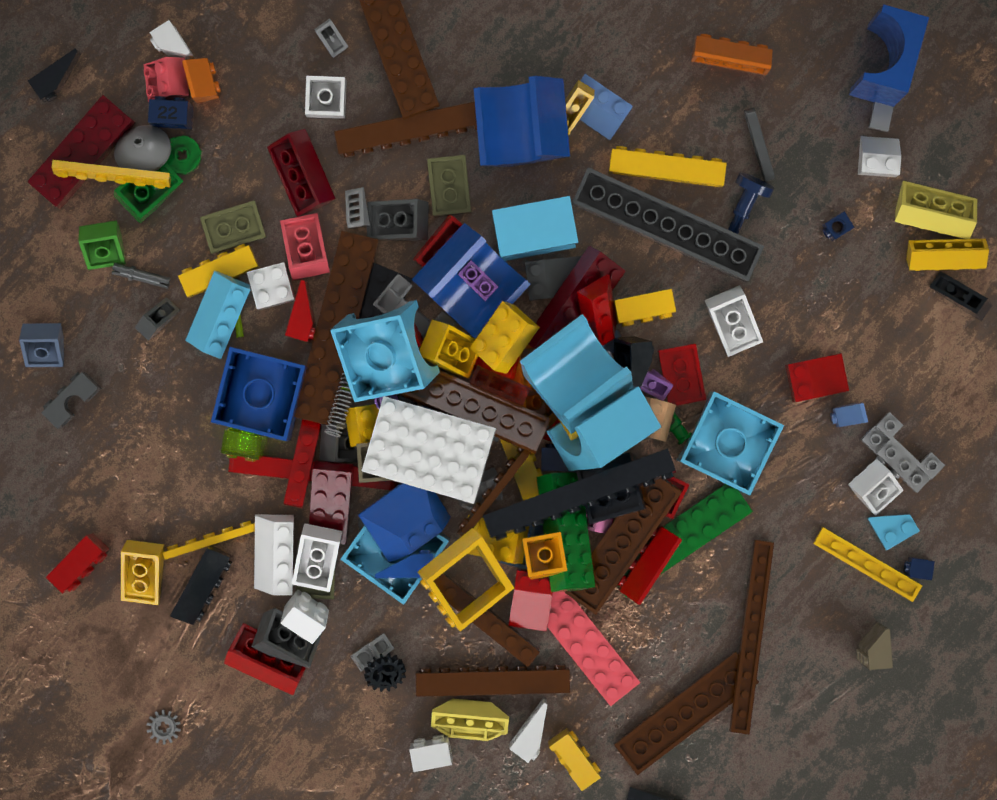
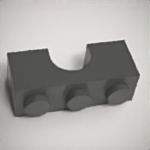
[41,372,102,429]

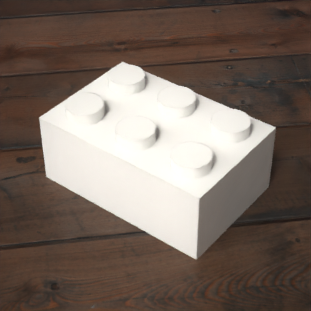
[292,523,342,592]

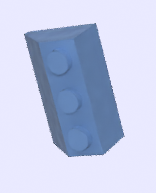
[579,74,633,140]

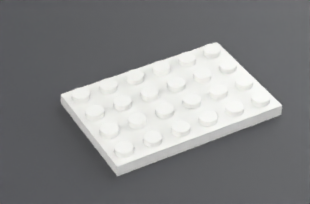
[362,396,496,504]

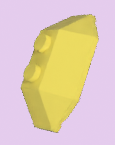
[431,698,509,741]

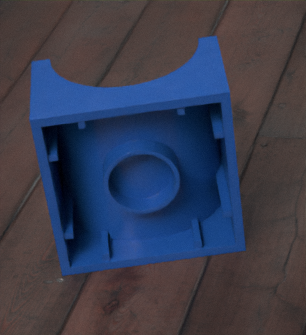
[849,4,929,107]
[474,76,570,167]
[412,223,531,339]
[211,347,307,441]

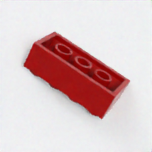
[618,525,682,605]
[224,623,306,695]

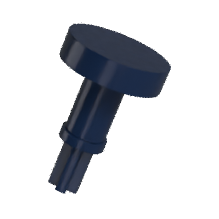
[728,172,774,234]

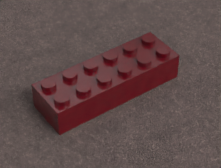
[27,95,136,209]
[528,246,626,349]

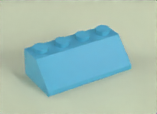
[185,270,250,359]

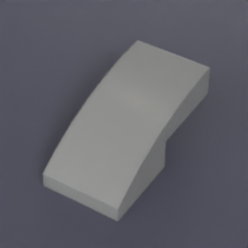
[868,102,893,132]
[350,633,394,672]

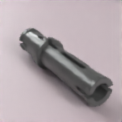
[112,263,171,289]

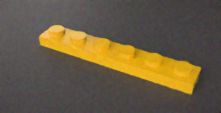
[52,160,171,189]
[163,520,255,560]
[813,527,922,602]

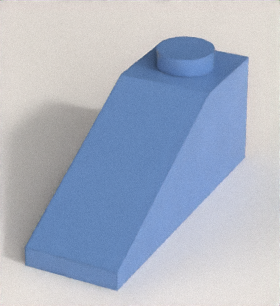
[830,403,868,427]

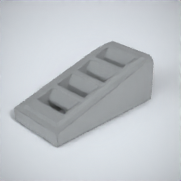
[345,187,370,229]

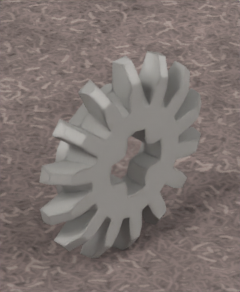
[147,710,181,744]

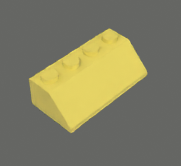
[895,181,977,239]

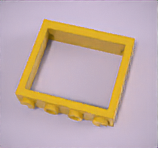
[417,528,514,632]

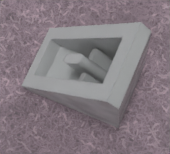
[314,19,348,58]

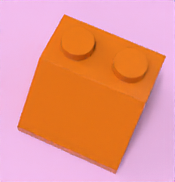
[182,58,221,104]

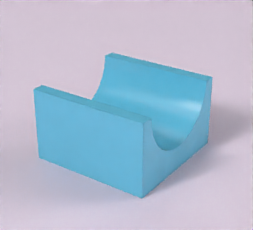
[492,196,579,261]
[520,314,633,434]
[546,386,661,471]

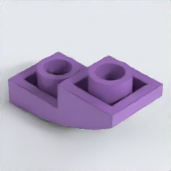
[458,260,498,301]

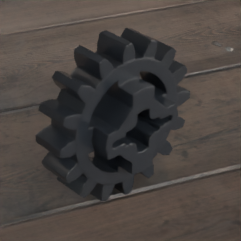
[364,653,406,692]

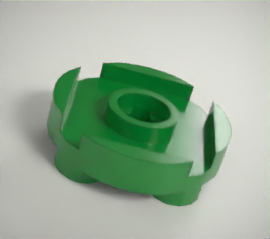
[166,136,202,175]

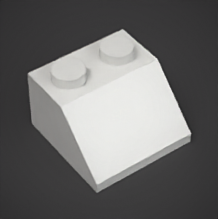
[149,20,195,60]
[858,136,901,177]
[848,459,904,516]

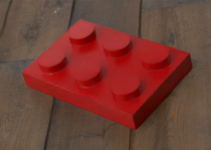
[658,344,706,406]

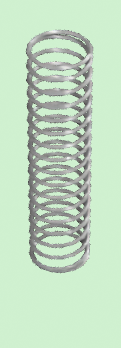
[324,370,353,437]

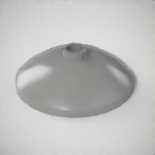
[114,125,171,171]

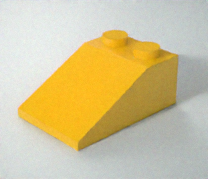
[121,540,164,605]

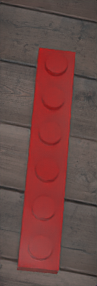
[284,419,321,508]

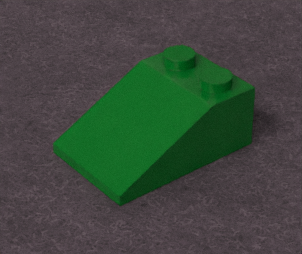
[114,163,183,224]

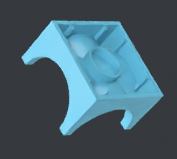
[330,300,440,402]
[677,391,784,495]
[340,525,450,605]

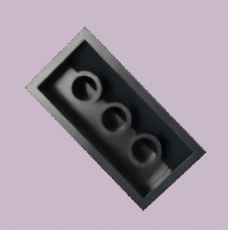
[170,545,233,625]

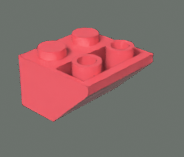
[143,57,189,102]

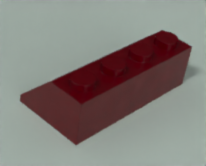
[267,129,336,217]

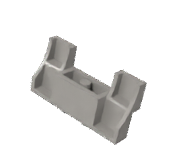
[373,273,457,339]
[860,412,945,493]

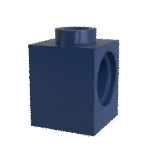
[822,211,855,241]
[904,557,935,580]

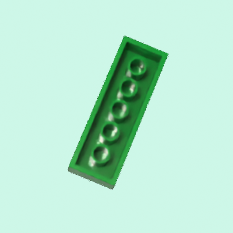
[537,472,595,592]

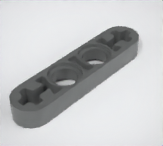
[744,108,775,182]

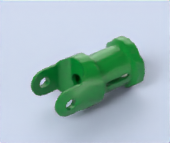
[669,412,692,445]

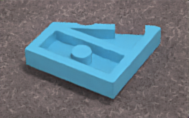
[867,514,920,550]

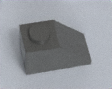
[135,297,180,341]

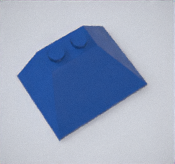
[358,483,451,562]

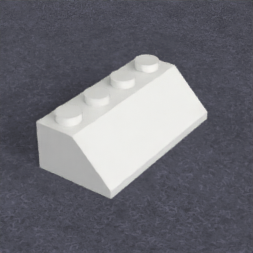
[254,514,294,595]

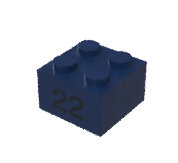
[148,96,194,130]

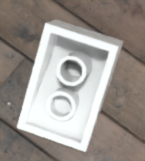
[704,285,763,357]
[509,697,547,763]

